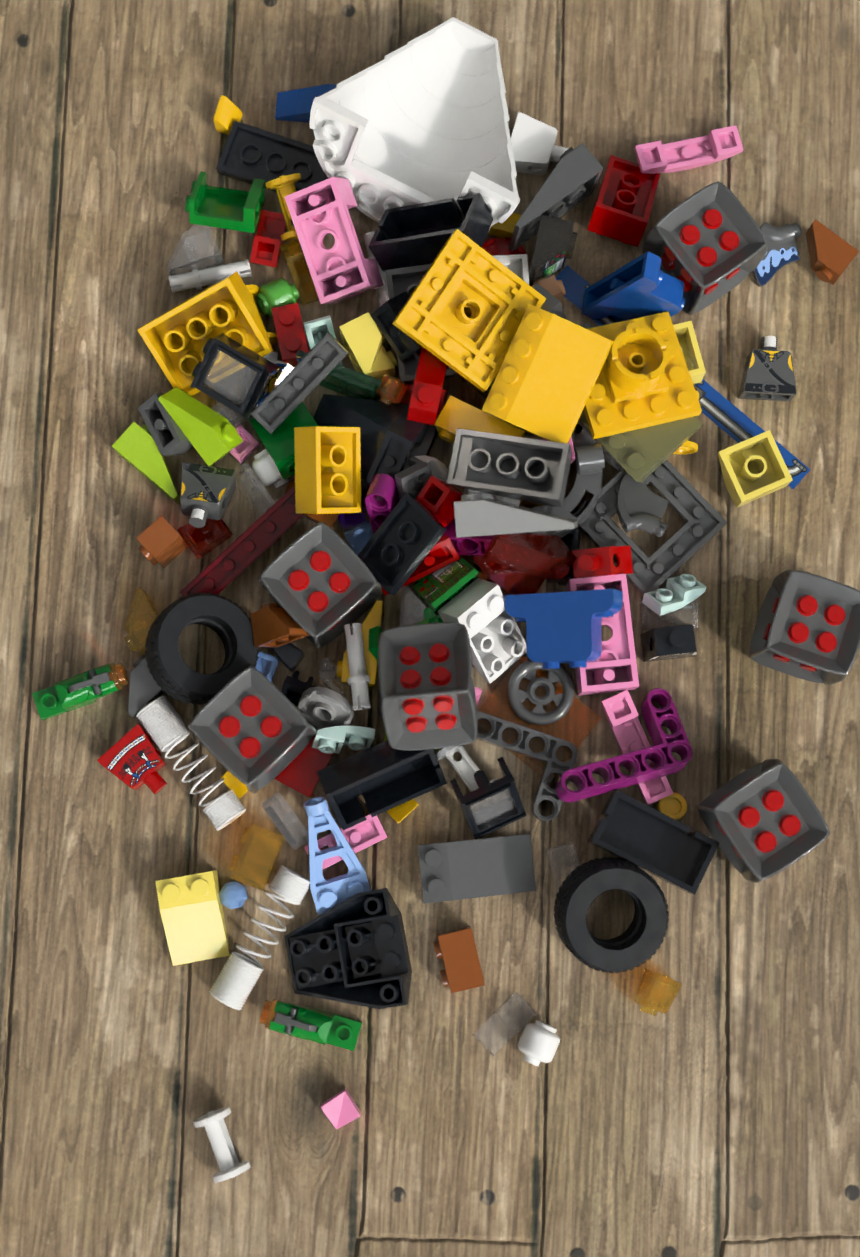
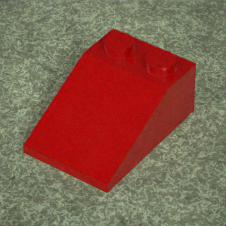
[587,155,661,247]

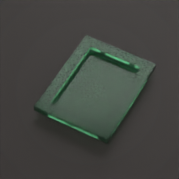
[296,350,384,401]

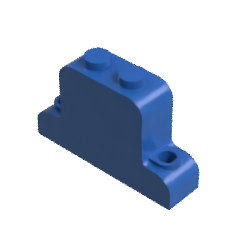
[581,251,685,321]
[505,589,623,669]

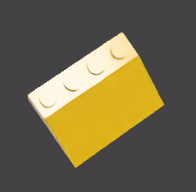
[138,271,273,396]
[482,304,614,444]

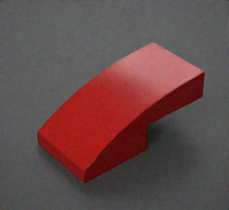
[250,210,287,268]

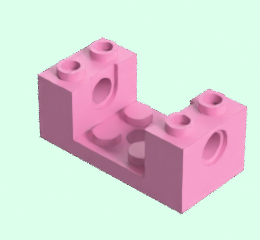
[285,177,384,304]
[565,574,639,696]

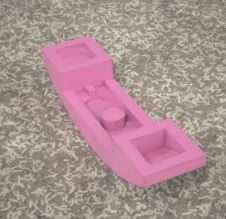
[634,125,744,174]
[601,690,674,805]

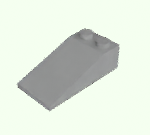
[454,493,578,538]

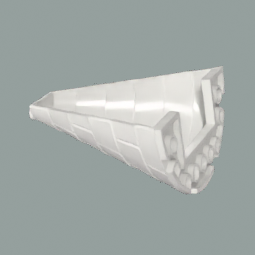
[309,17,520,226]

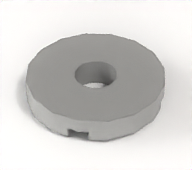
[297,687,354,730]

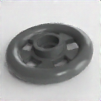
[507,660,574,725]

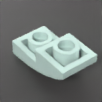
[642,574,706,616]
[312,725,376,754]

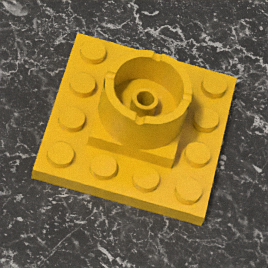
[392,229,546,392]
[583,311,702,439]

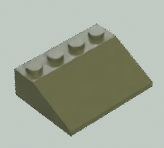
[579,410,703,483]

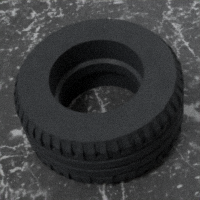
[145,593,259,705]
[553,857,669,973]

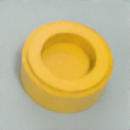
[657,792,687,820]

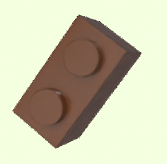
[136,515,188,568]
[433,926,485,993]

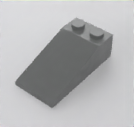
[508,143,603,252]
[446,428,572,508]
[418,834,536,903]

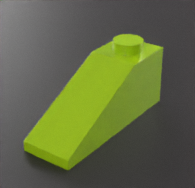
[158,387,243,466]
[112,422,181,505]

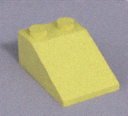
[155,870,230,966]

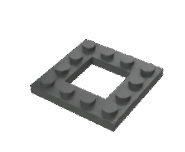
[573,460,727,596]

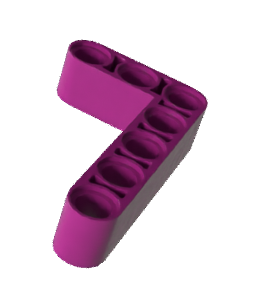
[365,474,513,557]
[556,688,693,802]

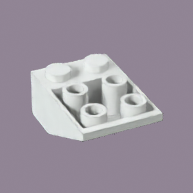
[438,578,527,684]

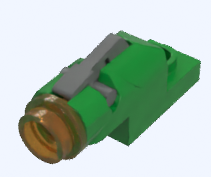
[32,662,129,720]
[259,999,362,1051]

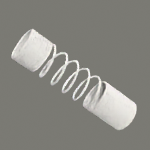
[136,696,246,831]
[209,865,310,1010]

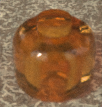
[376,374,408,405]

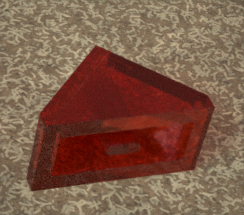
[177,518,233,560]

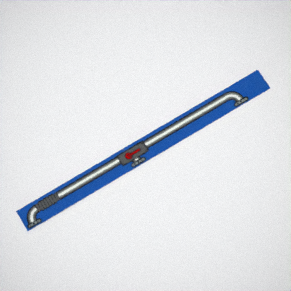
[556,265,810,489]

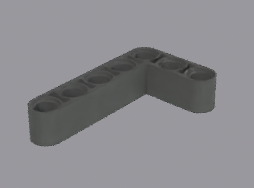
[476,711,577,821]

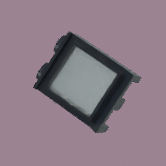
[190,333,280,421]
[450,757,527,839]

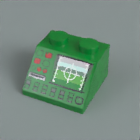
[413,555,478,614]

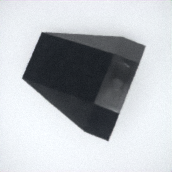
[313,394,429,507]
[285,888,412,1009]

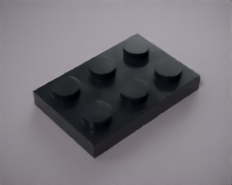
[358,492,447,596]

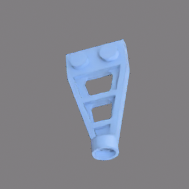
[304,796,371,915]

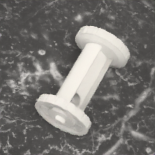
[436,746,498,792]
[193,1106,251,1183]

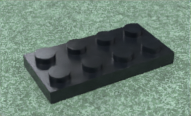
[216,120,328,193]

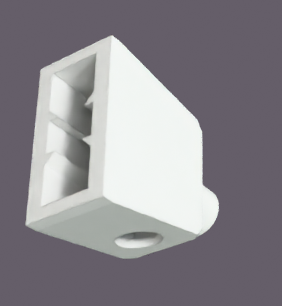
[511,112,569,175]

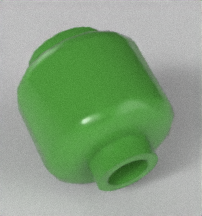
[256,278,299,318]

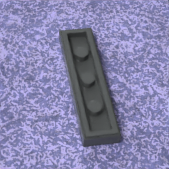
[251,332,349,434]

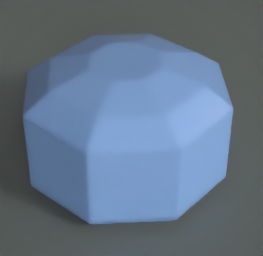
[219,881,248,909]

